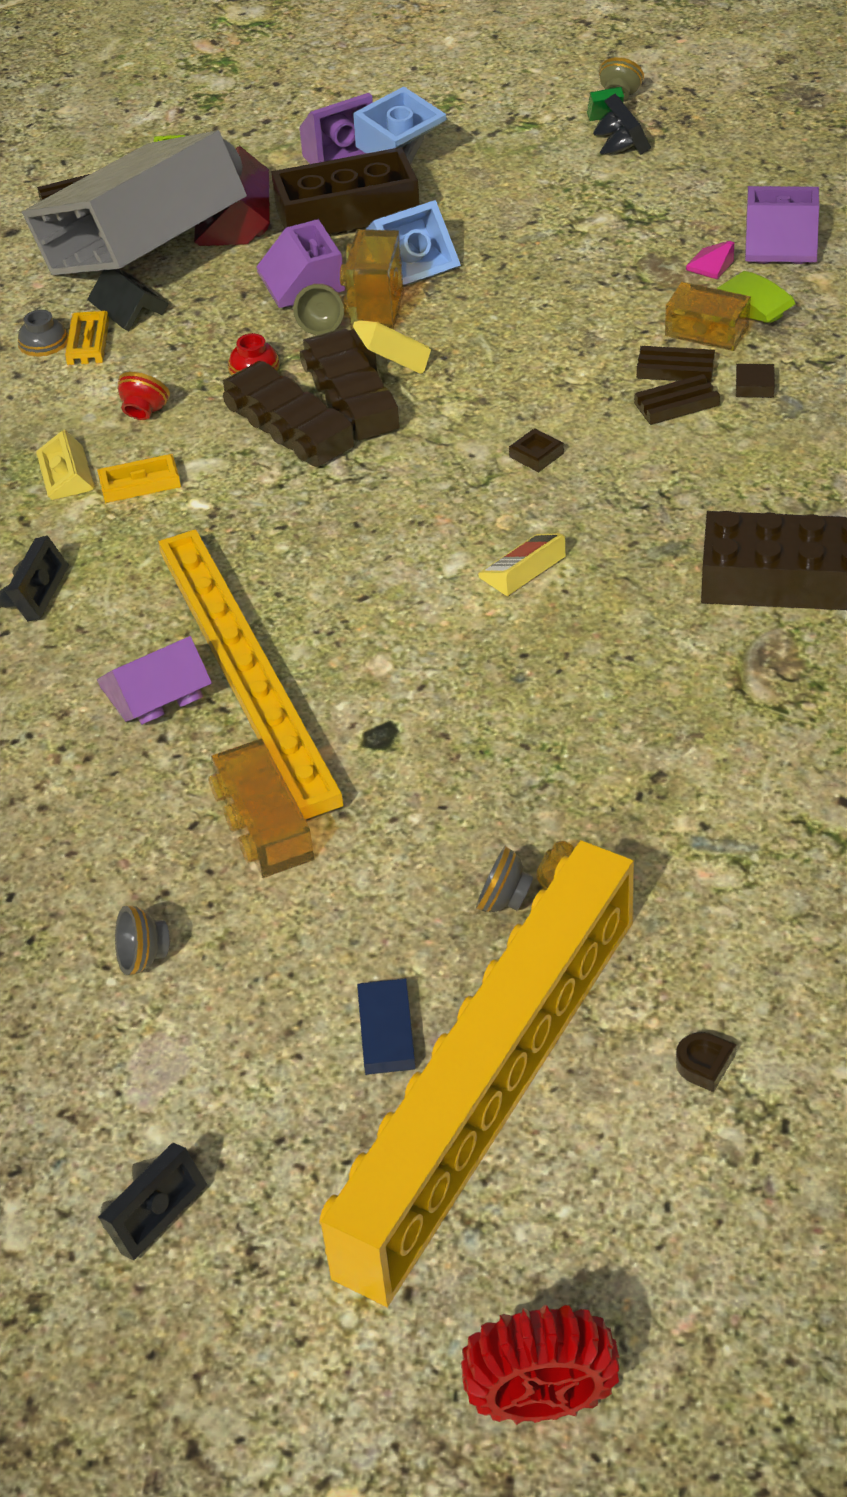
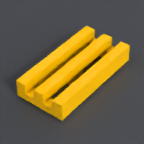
[65,311,109,365]
[97,454,181,503]

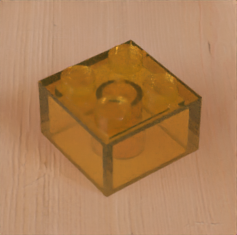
[340,229,404,330]

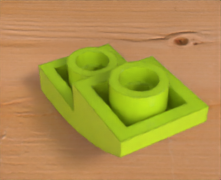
[717,271,795,323]

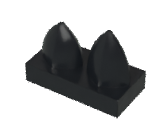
[593,94,651,155]
[0,535,69,622]
[98,1142,207,1260]

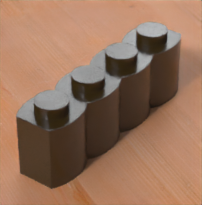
[300,328,400,441]
[223,361,354,467]

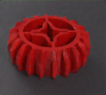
[461,1305,620,1425]

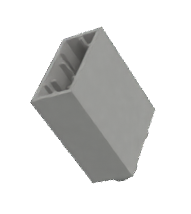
[21,130,247,275]

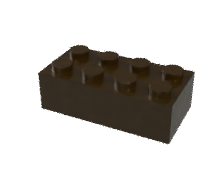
[271,147,420,235]
[701,511,847,610]

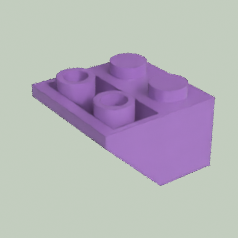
[745,186,819,264]
[257,219,345,308]

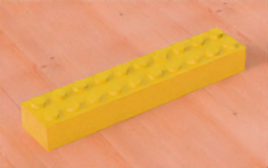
[319,840,634,1308]

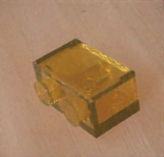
[665,282,751,351]

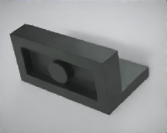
[87,269,169,331]

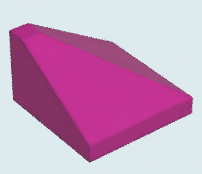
[686,241,735,279]

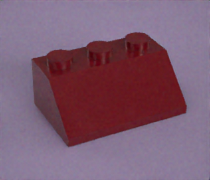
[194,145,270,246]

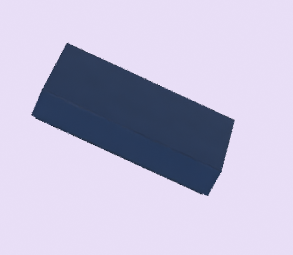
[357,978,416,1075]

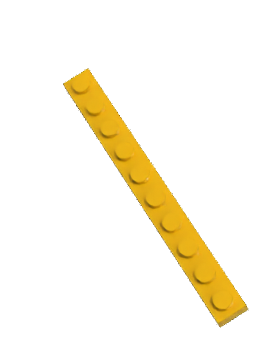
[158,529,343,821]

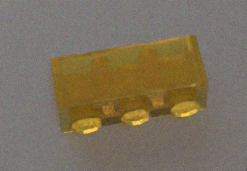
[208,738,315,878]

